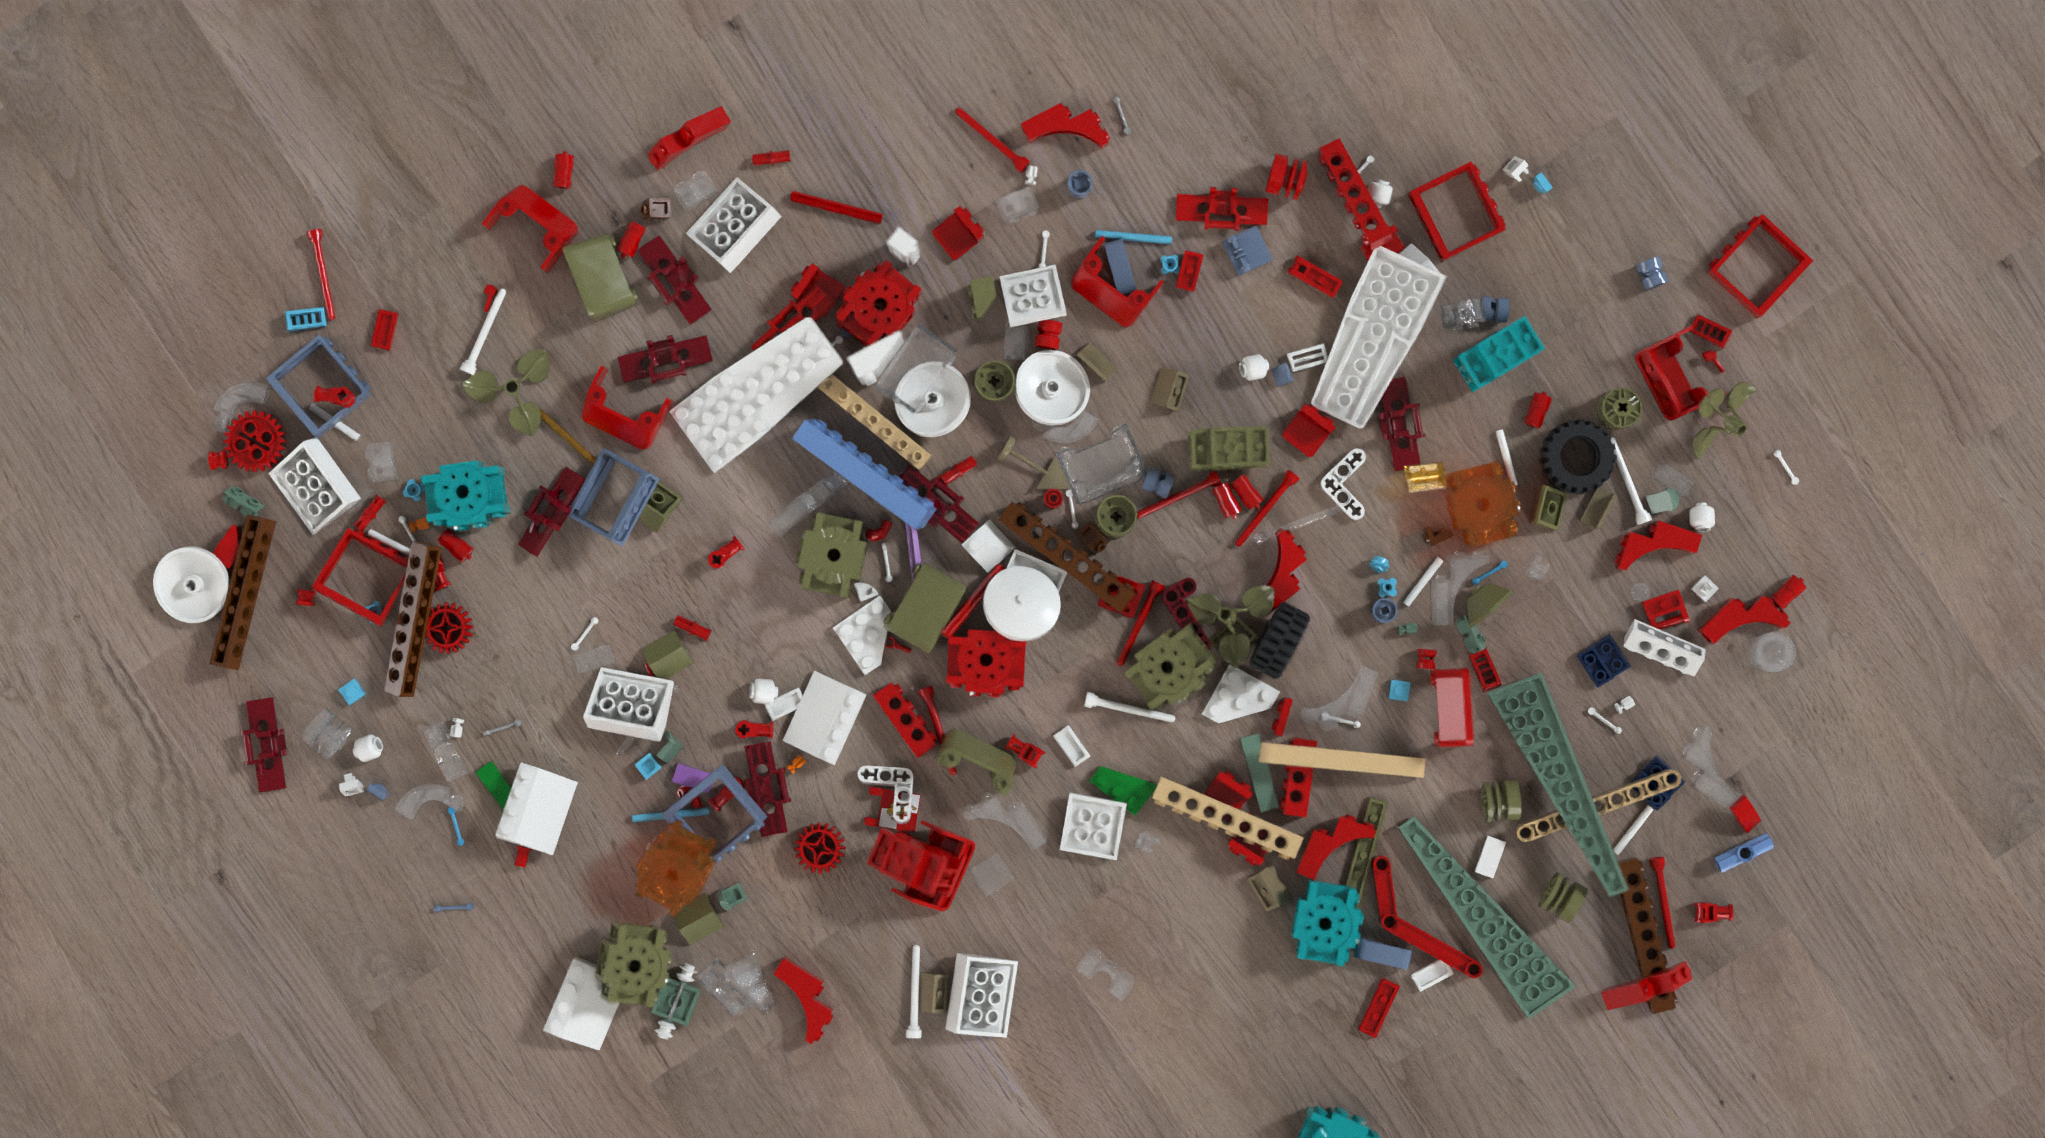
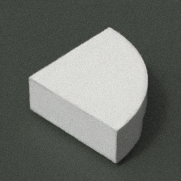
[854,583,879,602]

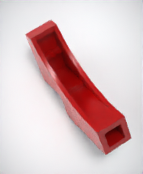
[1021,102,1110,149]
[648,106,731,171]
[1614,521,1702,571]
[1264,528,1307,618]
[1697,596,1791,644]
[1296,814,1377,880]
[773,957,834,1045]
[1601,961,1693,1010]

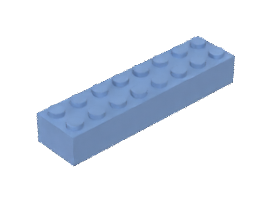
[792,419,937,529]

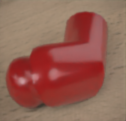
[866,519,893,542]
[677,786,702,809]

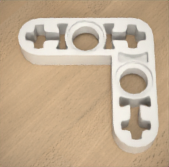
[1320,448,1366,520]
[858,766,913,824]

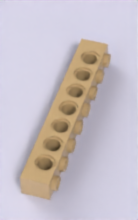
[817,374,932,471]
[1152,776,1303,860]

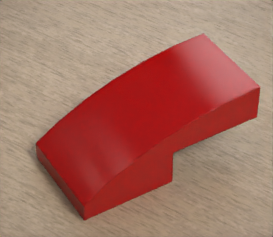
[1729,795,1761,834]

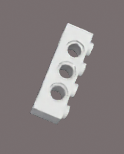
[887,227,920,266]
[1623,619,1706,677]

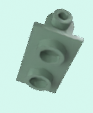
[223,486,265,517]
[1456,614,1486,654]

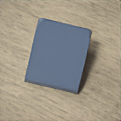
[1272,363,1293,387]

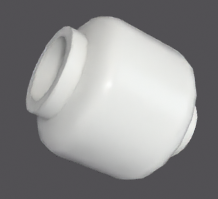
[1368,179,1393,208]
[1239,354,1269,381]
[1689,503,1715,532]
[749,678,778,704]
[353,734,383,762]

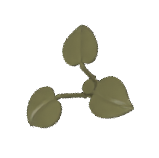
[462,350,550,436]
[1692,382,1757,460]
[1187,586,1275,668]

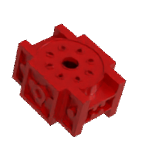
[836,259,922,348]
[946,630,1026,697]
[867,828,965,897]

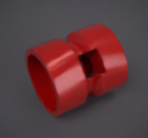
[1034,319,1063,350]

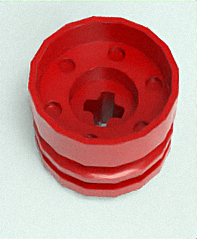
[1265,153,1308,201]

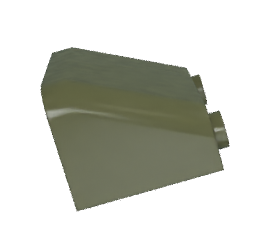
[562,233,639,322]
[883,561,966,653]
[934,729,1016,796]

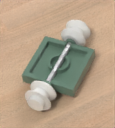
[651,963,702,1040]

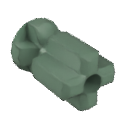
[1398,623,1418,636]

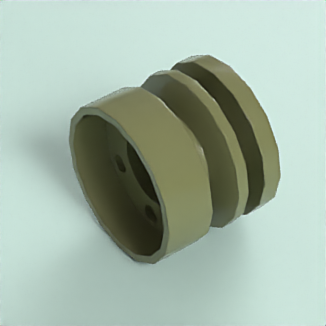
[973,360,1015,402]
[1596,387,1643,430]
[1095,495,1137,539]
[1480,780,1521,822]
[1538,872,1588,923]

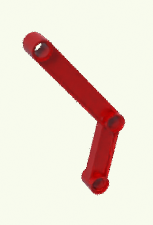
[1371,855,1483,978]

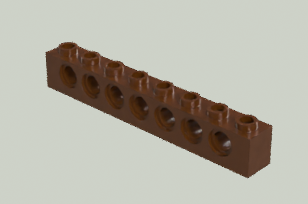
[998,501,1136,613]
[209,514,276,670]
[384,541,442,697]
[1617,857,1677,1014]

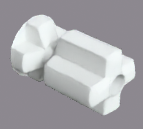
[1024,165,1038,185]
[1614,696,1635,714]
[450,718,464,738]

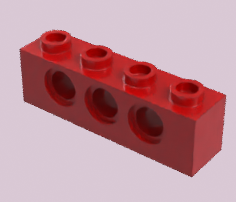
[873,682,937,758]
[1279,737,1317,818]

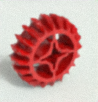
[425,602,474,654]
[794,822,846,874]

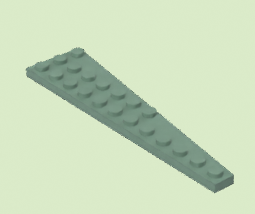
[1487,673,1628,897]
[1398,816,1576,1019]

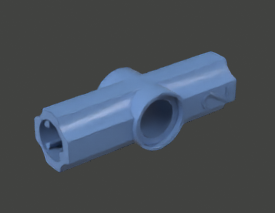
[1713,833,1774,873]

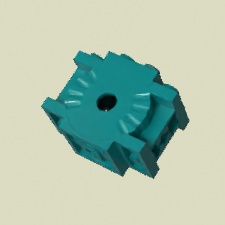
[1452,316,1545,393]
[421,460,511,531]
[1291,879,1364,967]
[1297,1105,1381,1138]

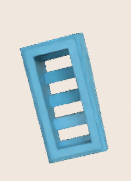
[285,307,327,332]

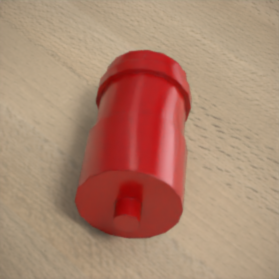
[553,151,574,189]
[616,221,646,258]
[1524,391,1552,429]
[1231,474,1264,511]
[1212,482,1242,519]
[437,528,474,563]
[1770,575,1807,610]

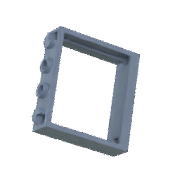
[266,334,372,439]
[568,448,660,546]
[662,764,767,867]

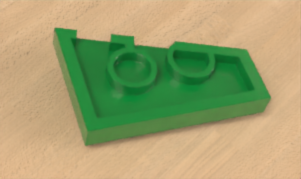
[1089,766,1157,816]

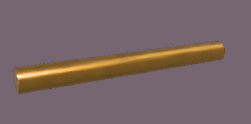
[540,409,597,465]

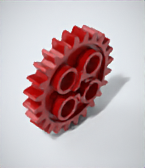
[223,410,287,473]

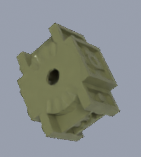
[1188,426,1270,471]
[795,512,868,598]
[1124,623,1218,710]
[595,920,672,1008]

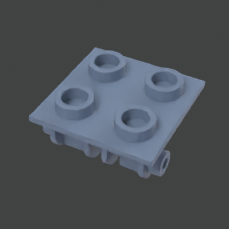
[1222,226,1273,276]

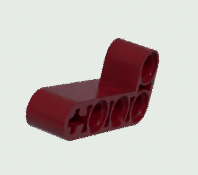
[1162,578,1211,650]

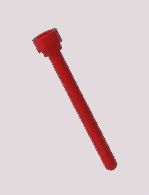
[955,108,1030,173]
[307,229,335,321]
[1235,469,1300,547]
[1137,471,1222,519]
[1117,580,1165,666]
[918,686,957,775]
[1649,857,1675,949]

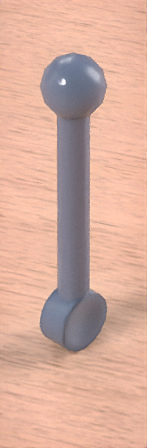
[434,903,474,913]

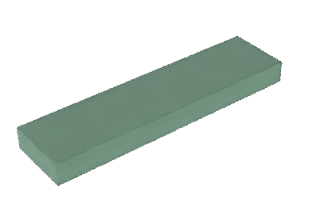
[1240,733,1279,813]

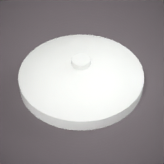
[1014,350,1090,426]
[895,362,971,437]
[153,546,230,623]
[983,566,1061,641]

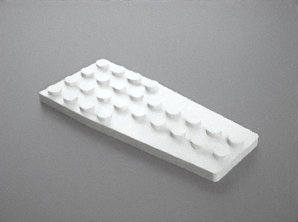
[1311,246,1447,429]
[669,317,843,473]

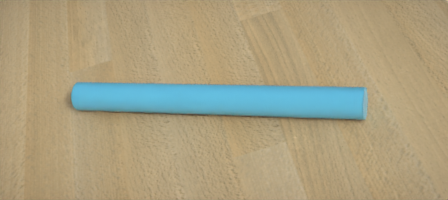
[1095,230,1172,244]
[632,807,710,823]

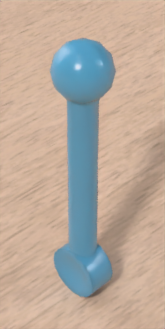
[1472,561,1508,585]
[448,807,464,846]

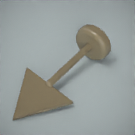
[997,436,1073,489]

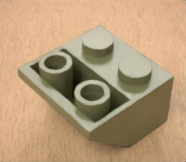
[967,276,997,322]

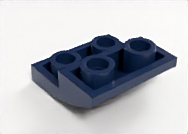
[1577,634,1631,688]
[1630,755,1685,811]

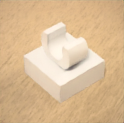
[1502,156,1529,182]
[1691,575,1719,602]
[339,773,364,797]

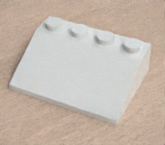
[686,177,782,273]
[848,331,904,386]
[268,437,361,535]
[583,667,674,742]
[783,671,867,765]
[495,763,578,856]
[946,953,1018,1038]
[543,957,619,1050]

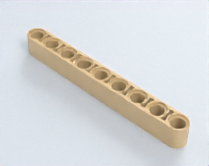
[1259,742,1426,778]
[1516,769,1681,842]

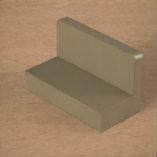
[1076,342,1117,383]
[1150,367,1190,412]
[1579,487,1618,530]
[1247,864,1292,912]
[918,972,949,1014]

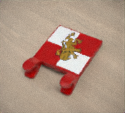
[864,786,921,833]

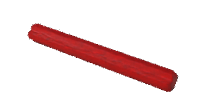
[790,191,883,224]
[941,564,1005,638]

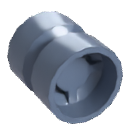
[1067,170,1092,199]
[1636,256,1669,290]
[1479,296,1510,323]
[1141,466,1175,499]
[1370,598,1398,623]

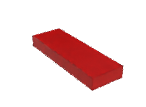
[1358,977,1400,1038]

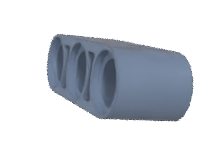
[1103,239,1136,295]
[1354,938,1412,969]

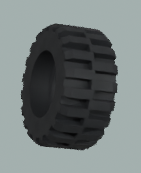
[1539,420,1617,494]
[1249,602,1310,679]

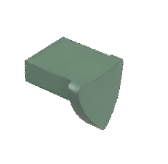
[1646,488,1679,515]
[657,730,684,764]
[717,882,748,911]

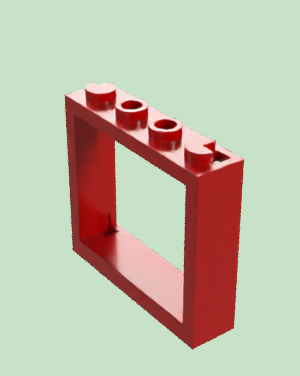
[1407,161,1506,262]
[1707,214,1813,319]
[312,528,409,628]

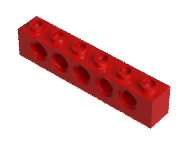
[1318,138,1392,251]

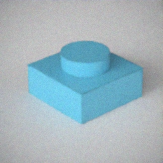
[1532,172,1553,195]
[338,679,366,705]
[1388,680,1411,701]
[635,753,662,780]

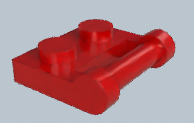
[1641,589,1690,630]

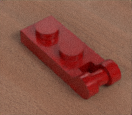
[1287,255,1343,298]

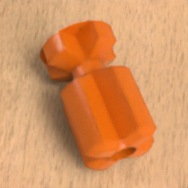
[409,517,430,532]
[786,755,806,774]

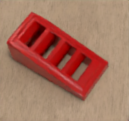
[1689,314,1733,349]
[1469,648,1502,693]

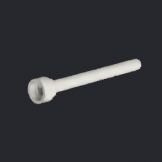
[460,288,506,375]
[1610,437,1652,525]
[1084,692,1175,722]
[906,945,922,1038]

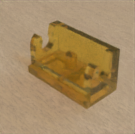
[1404,462,1447,493]

